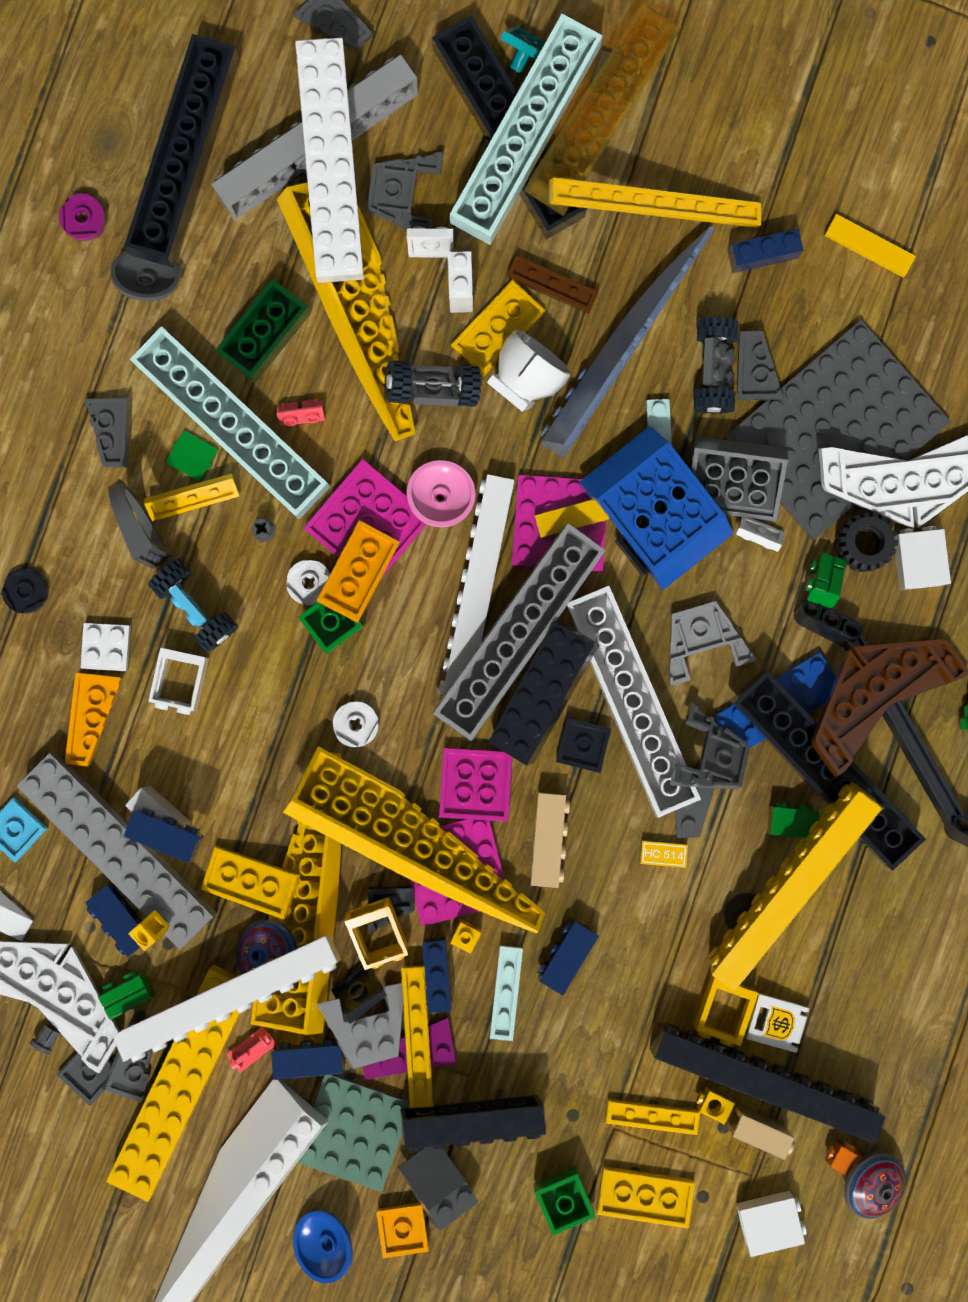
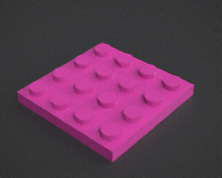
[304,459,427,580]
[512,475,606,572]
[410,819,505,926]

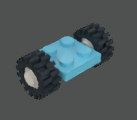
[148,558,238,653]

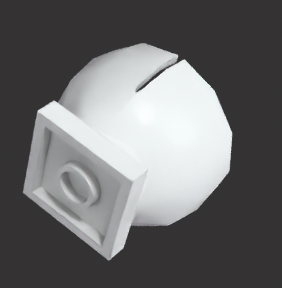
[487,329,571,412]

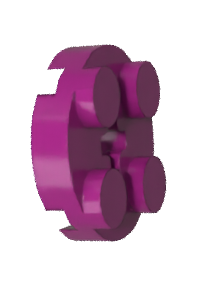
[59,194,106,241]

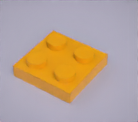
[376,1203,429,1258]

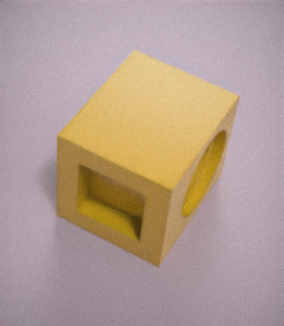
[128,910,170,951]
[450,919,481,954]
[696,1086,735,1125]

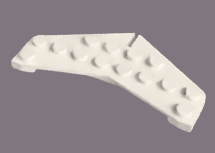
[818,435,968,528]
[0,941,120,1073]

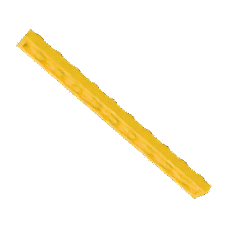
[549,177,761,228]

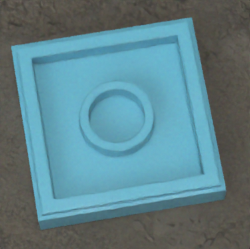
[0,797,48,862]

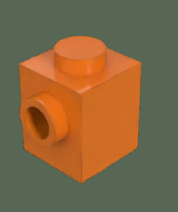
[826,1140,863,1176]

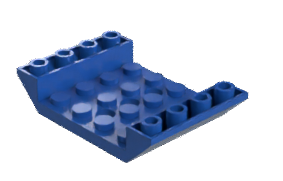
[579,426,733,590]

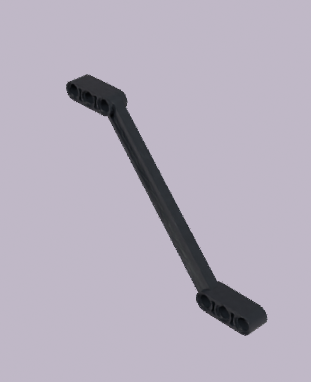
[794,599,968,847]

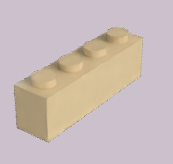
[530,792,570,888]

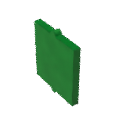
[165,430,219,482]

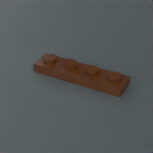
[507,255,598,314]

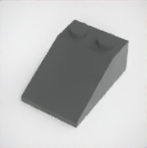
[397,1146,479,1231]

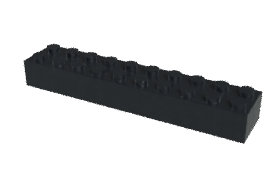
[432,15,587,240]
[124,34,240,268]
[729,670,926,871]
[649,1022,885,1144]

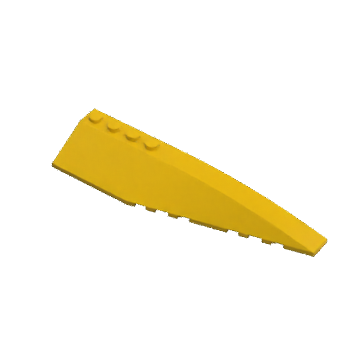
[277,182,416,442]
[283,746,545,933]
[251,752,341,1035]

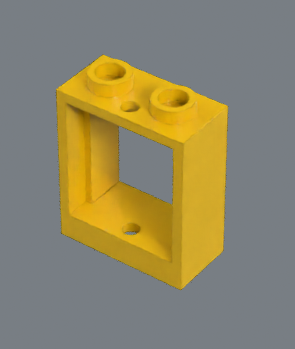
[345,897,408,970]
[694,974,758,1047]

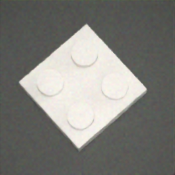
[407,226,454,258]
[80,623,131,671]

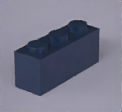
[728,229,804,273]
[123,807,204,863]
[85,883,142,957]
[537,919,599,996]
[422,937,452,1013]
[271,1038,345,1080]

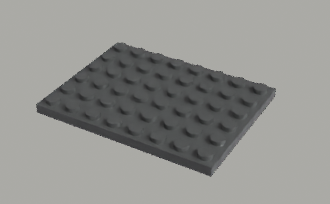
[724,320,951,541]

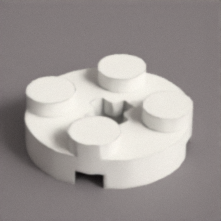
[287,560,330,606]
[333,702,379,747]

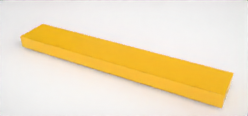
[401,965,433,1108]

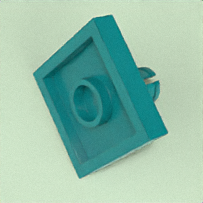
[500,26,546,73]

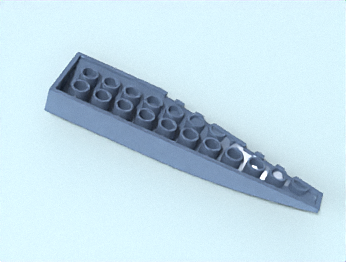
[540,226,714,459]

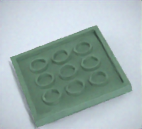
[298,1074,410,1192]

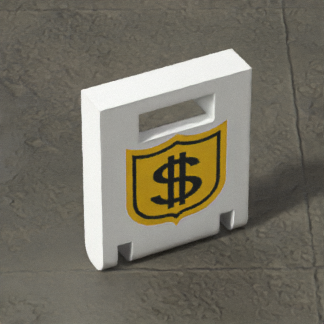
[744,992,810,1053]

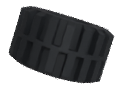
[835,512,898,572]

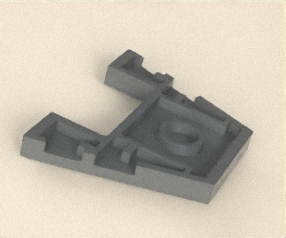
[367,152,443,230]
[670,703,751,790]

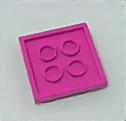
[439,748,512,822]

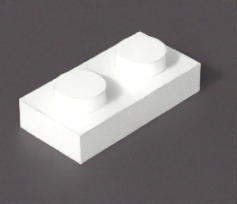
[736,517,785,552]

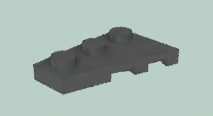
[294,0,373,51]
[737,331,784,401]
[84,398,130,468]
[675,768,715,838]
[102,1022,152,1103]

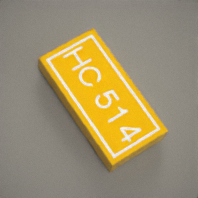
[640,840,688,868]

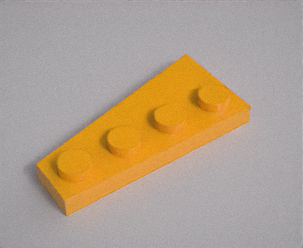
[65,673,123,766]

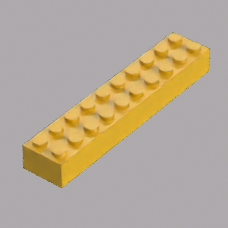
[709,782,882,991]
[106,965,241,1202]

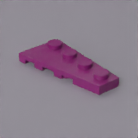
[363,1016,456,1080]

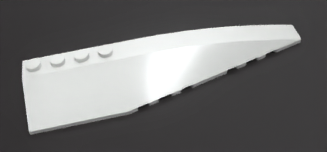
[154,1079,329,1302]

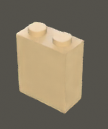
[726,1103,795,1160]

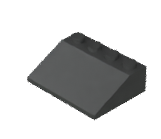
[691,436,789,522]

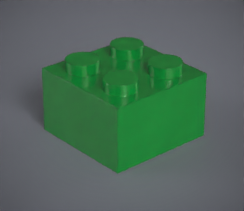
[298,602,365,655]
[533,1166,596,1236]

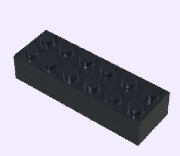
[488,621,600,766]
[400,1095,546,1152]

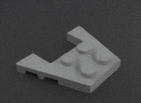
[669,601,756,686]
[317,982,403,1068]

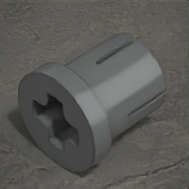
[252,519,275,542]
[30,1023,60,1055]

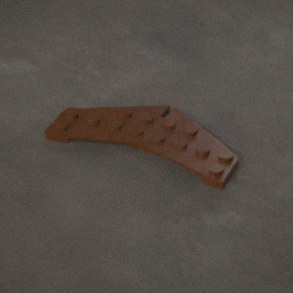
[812,639,968,777]

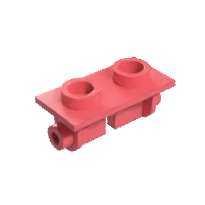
[277,399,325,426]
[226,1027,277,1073]

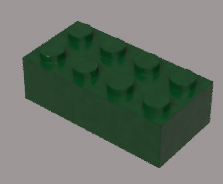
[215,279,311,384]

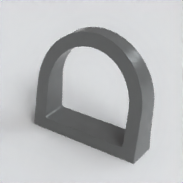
[108,479,172,569]

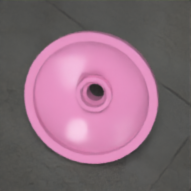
[407,460,475,527]

